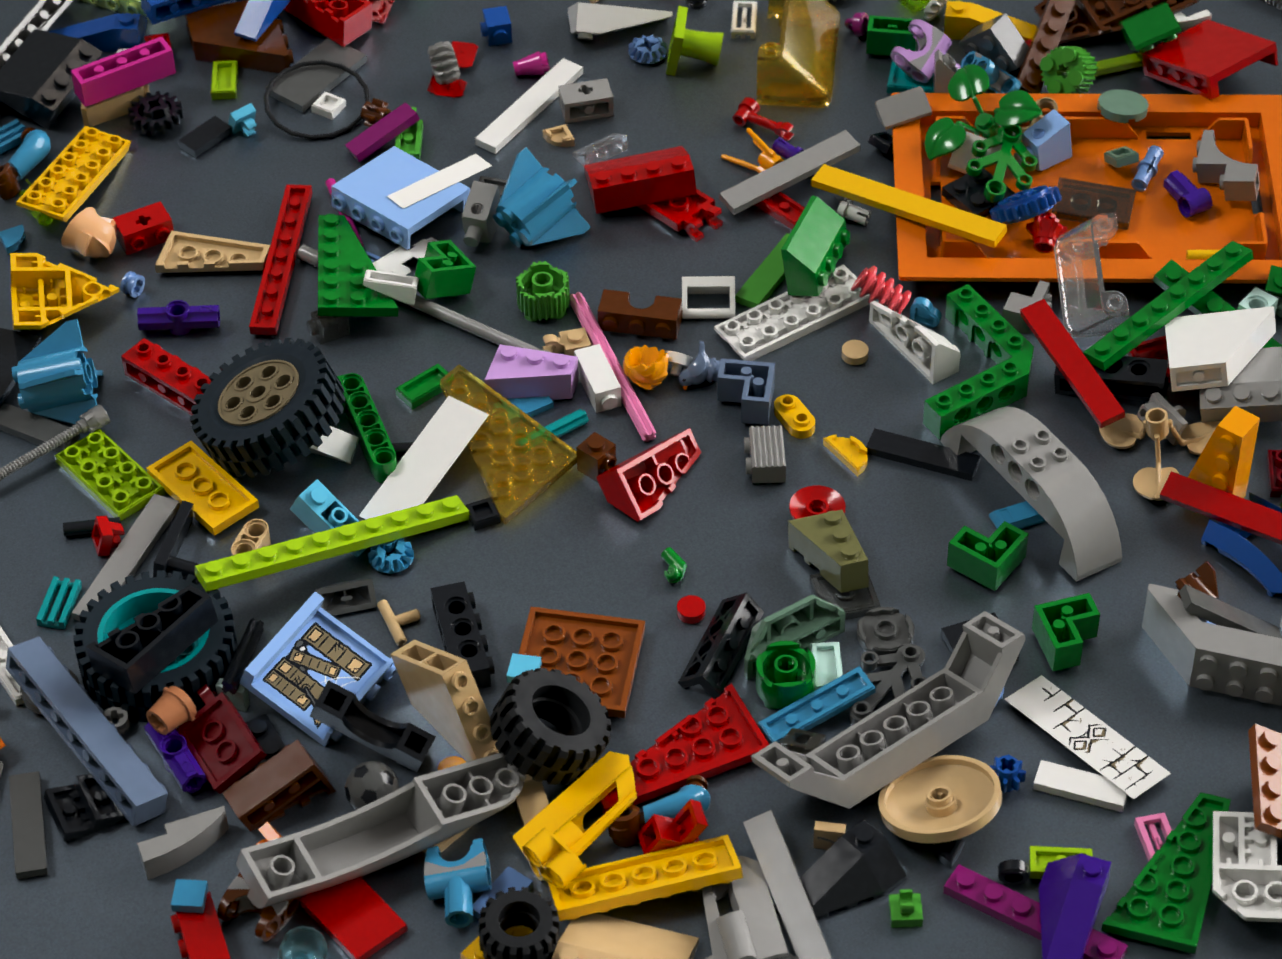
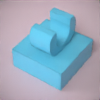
[228,103,257,138]

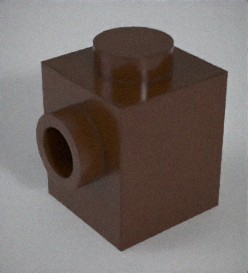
[576,432,617,483]

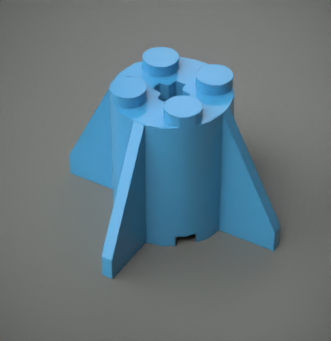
[493,147,591,247]
[12,319,103,424]

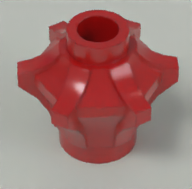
[1026,212,1067,253]

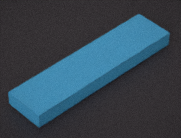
[758,666,876,745]

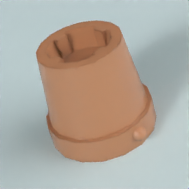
[146,685,197,735]

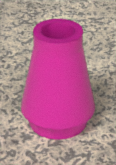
[513,51,550,76]

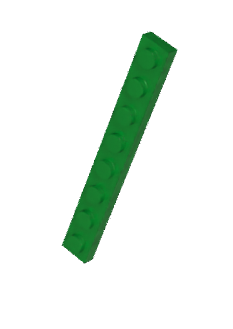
[1083,241,1253,371]

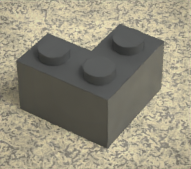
[959,13,1029,73]

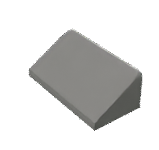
[875,86,933,130]

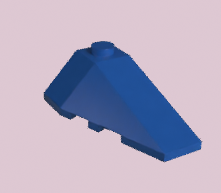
[49,13,148,52]

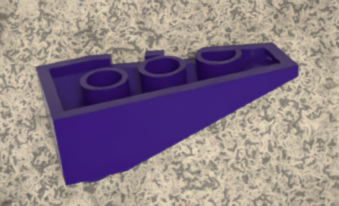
[1038,853,1112,959]

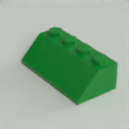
[781,196,850,296]

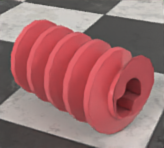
[851,266,912,314]

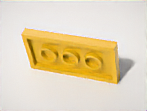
[146,441,259,536]

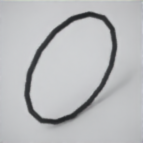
[264,60,370,140]

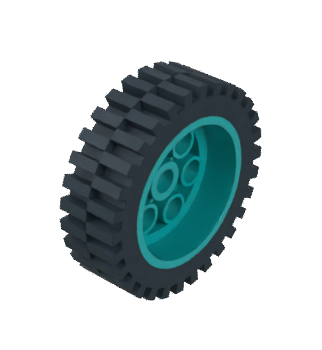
[74,570,238,723]

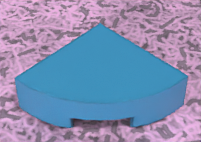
[0,224,25,254]

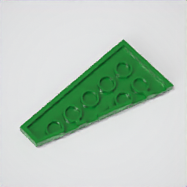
[318,214,398,317]
[1101,792,1231,954]

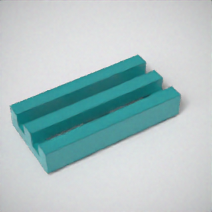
[36,576,82,630]

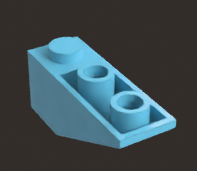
[290,479,367,557]

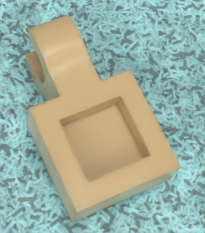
[543,327,592,356]

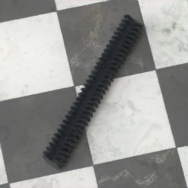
[221,618,265,695]

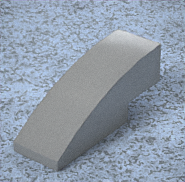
[137,806,229,880]

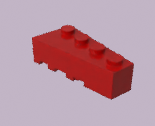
[283,0,373,47]

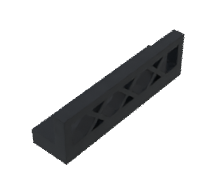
[678,592,764,698]

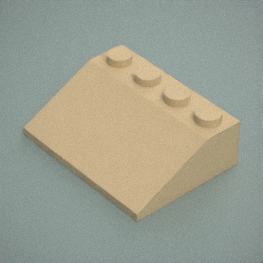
[552,913,699,959]

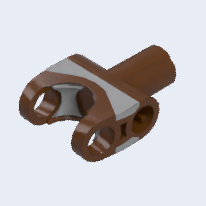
[217,873,300,942]

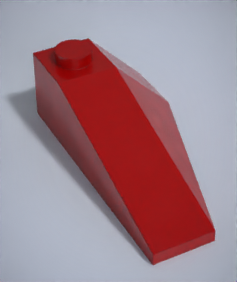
[596,428,701,522]

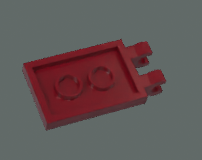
[176,684,267,794]

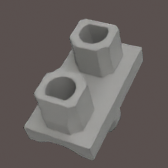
[1137,392,1188,445]

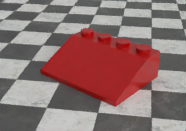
[583,146,697,214]

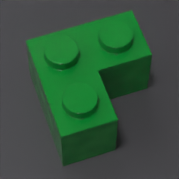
[414,240,476,300]
[947,521,1029,591]
[1032,593,1100,671]

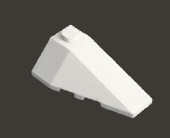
[568,2,672,40]

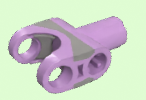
[890,19,961,83]

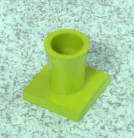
[666,6,723,76]

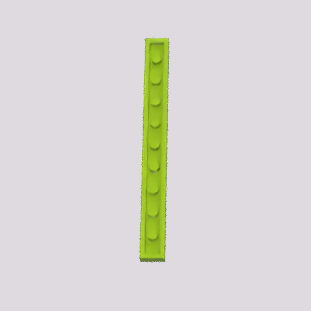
[195,495,469,592]

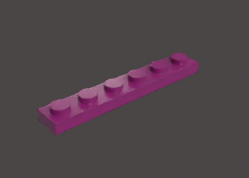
[943,864,1128,959]

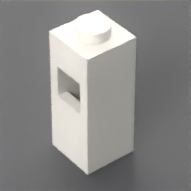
[574,344,622,413]

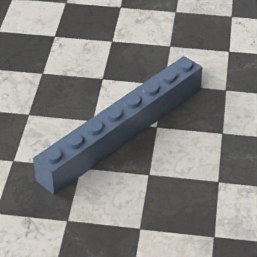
[6,636,168,827]

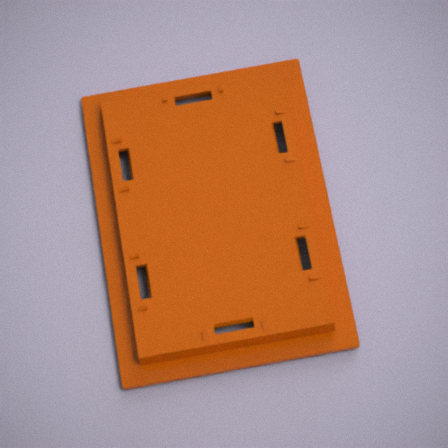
[891,93,1282,284]

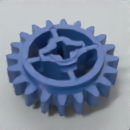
[989,186,1062,224]

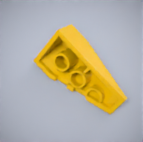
[944,1,1037,41]

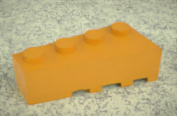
[1188,406,1260,498]

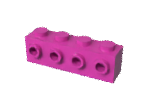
[71,37,176,107]

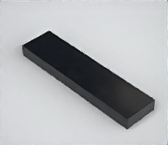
[866,428,980,481]

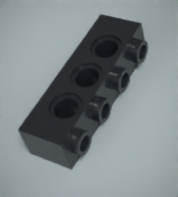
[1054,353,1168,401]
[430,581,495,689]

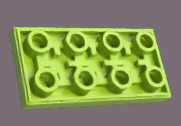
[54,429,165,521]

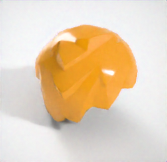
[623,345,669,390]

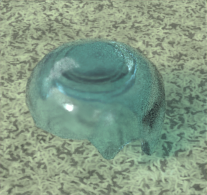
[278,926,328,959]

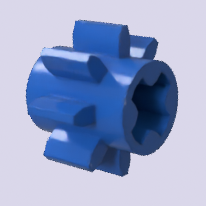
[990,754,1026,793]

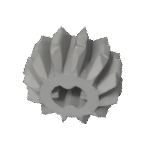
[428,41,460,85]

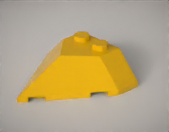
[10,253,120,330]

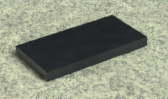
[0,328,42,407]

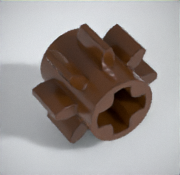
[361,98,391,127]

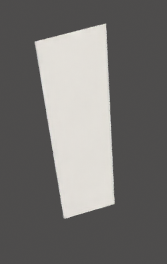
[387,154,492,209]

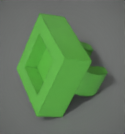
[888,889,923,928]

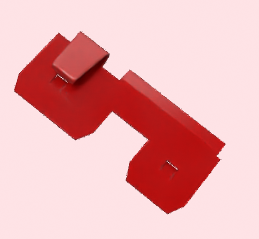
[427,41,479,98]

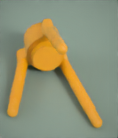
[721,128,784,173]

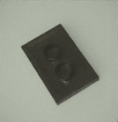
[1051,177,1136,230]

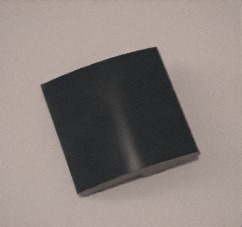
[44,774,125,842]

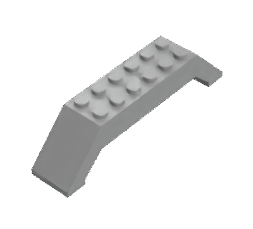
[1142,584,1282,706]
[751,611,1025,809]

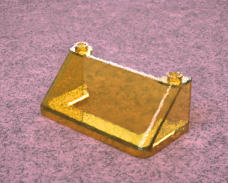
[757,0,840,108]

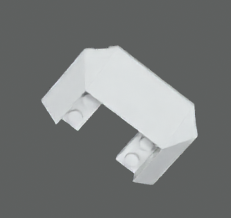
[1213,811,1282,922]

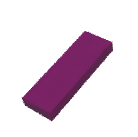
[345,102,420,162]

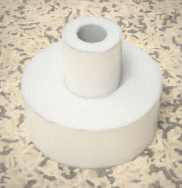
[666,351,693,377]

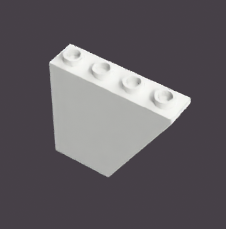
[1165,306,1276,392]

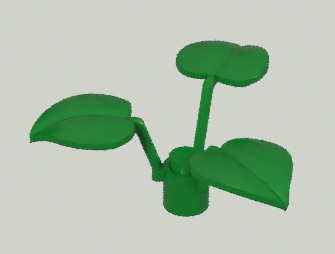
[925,64,1043,161]

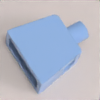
[1014,109,1072,171]

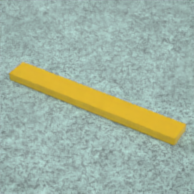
[811,164,1007,248]

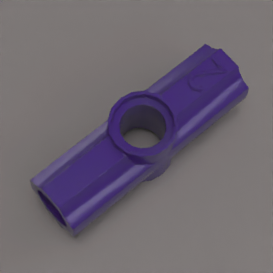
[137,300,220,336]
[144,722,207,794]

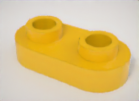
[774,394,815,439]

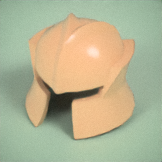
[61,207,117,258]

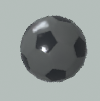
[345,761,399,810]

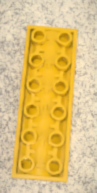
[16,126,131,223]

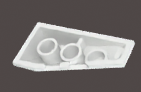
[869,301,961,384]

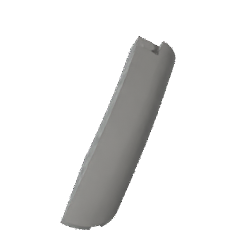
[236,753,526,908]

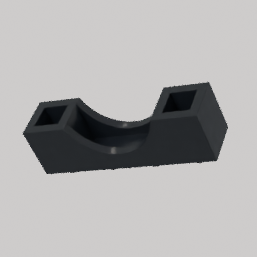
[310,680,436,773]

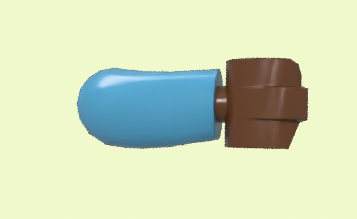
[0,127,51,200]
[608,775,711,847]

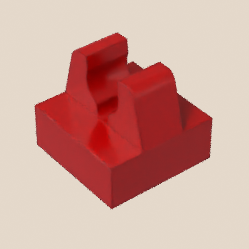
[91,516,125,556]

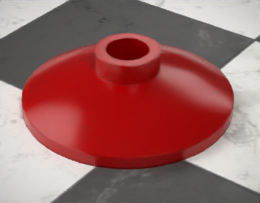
[789,485,846,519]

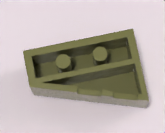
[788,510,869,593]

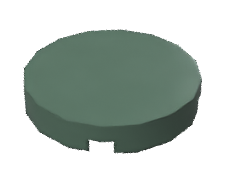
[1097,90,1149,123]

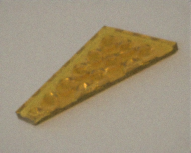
[440,364,577,525]

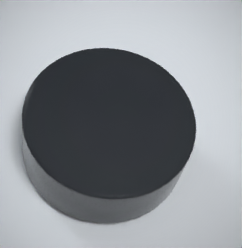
[998,859,1030,885]

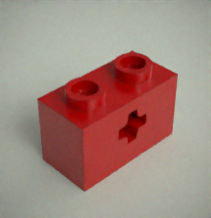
[112,201,174,255]

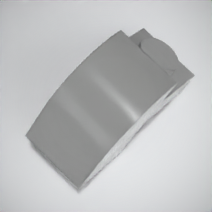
[1002,280,1052,334]

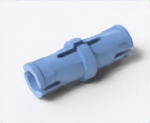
[1131,145,1164,192]

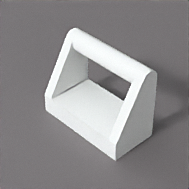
[682,276,735,319]

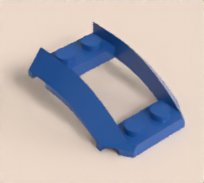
[1201,492,1282,597]

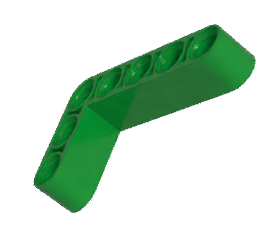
[337,373,397,484]

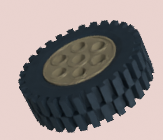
[190,338,345,477]

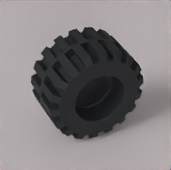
[479,887,559,959]

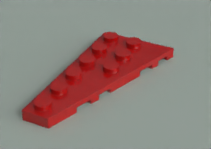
[598,683,769,814]

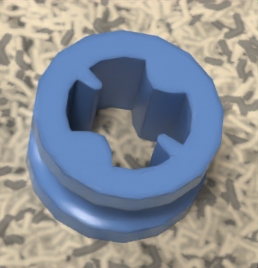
[120,271,145,298]

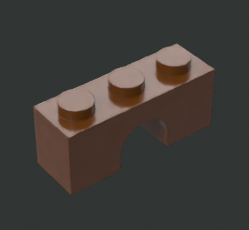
[597,289,682,340]

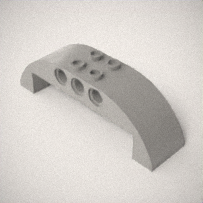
[940,407,1122,582]

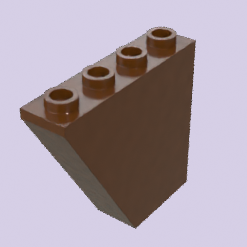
[185,0,294,73]

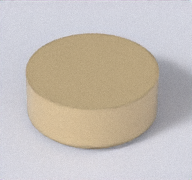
[841,340,869,365]

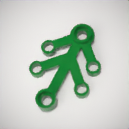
[966,125,1038,203]

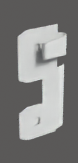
[372,237,438,275]

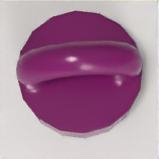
[844,12,869,37]

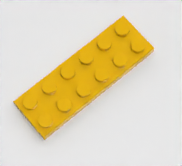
[548,835,743,921]

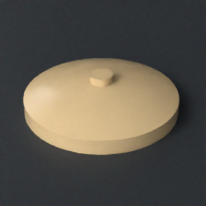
[878,755,1002,843]

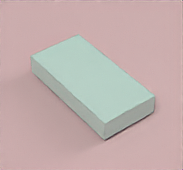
[810,642,843,690]

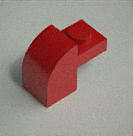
[637,799,708,854]

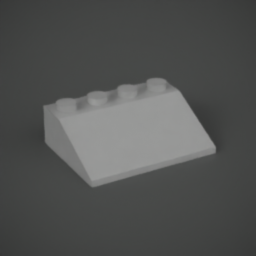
[1200,347,1282,423]

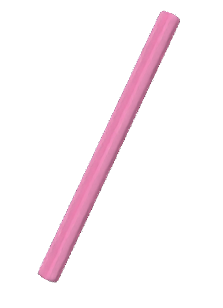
[570,292,656,442]

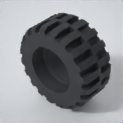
[490,668,611,785]

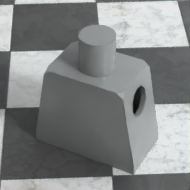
[462,181,500,247]

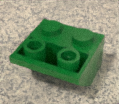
[1118,2,1182,53]
[866,15,917,56]

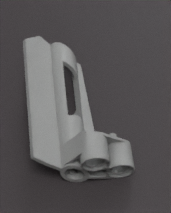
[702,856,788,959]

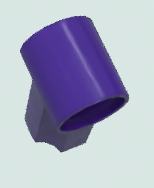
[1163,170,1212,218]

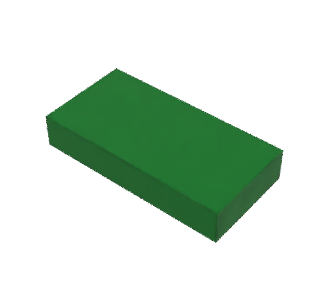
[395,364,455,410]

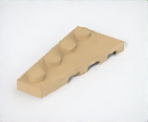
[155,231,270,273]

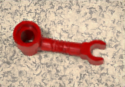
[732,97,794,141]

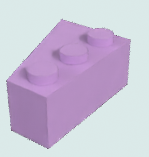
[484,344,579,404]

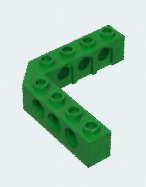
[923,284,1034,440]

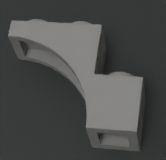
[1193,130,1260,201]

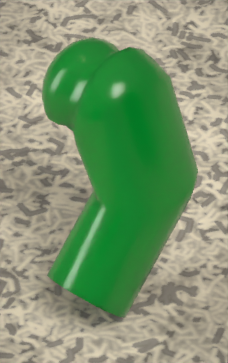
[661,547,687,584]

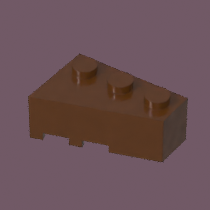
[222,739,336,832]

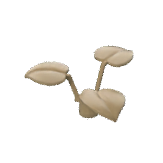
[1098,408,1221,501]

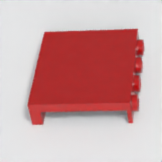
[1142,19,1278,100]

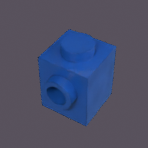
[480,6,512,46]

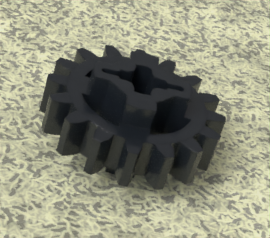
[128,91,183,135]

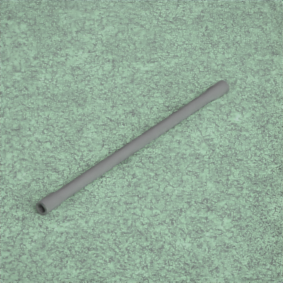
[297,245,552,353]

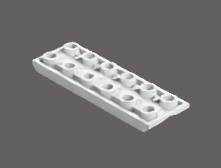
[714,264,870,361]

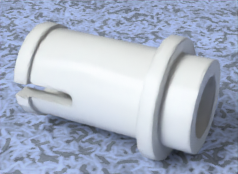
[837,200,872,226]

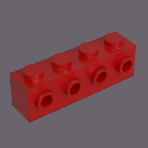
[121,338,211,415]

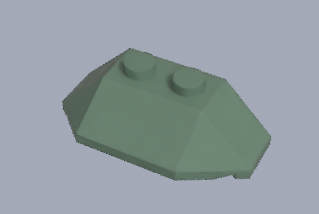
[744,595,846,681]

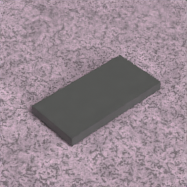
[265,38,367,113]

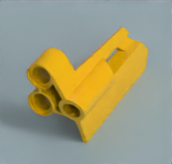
[512,751,637,888]

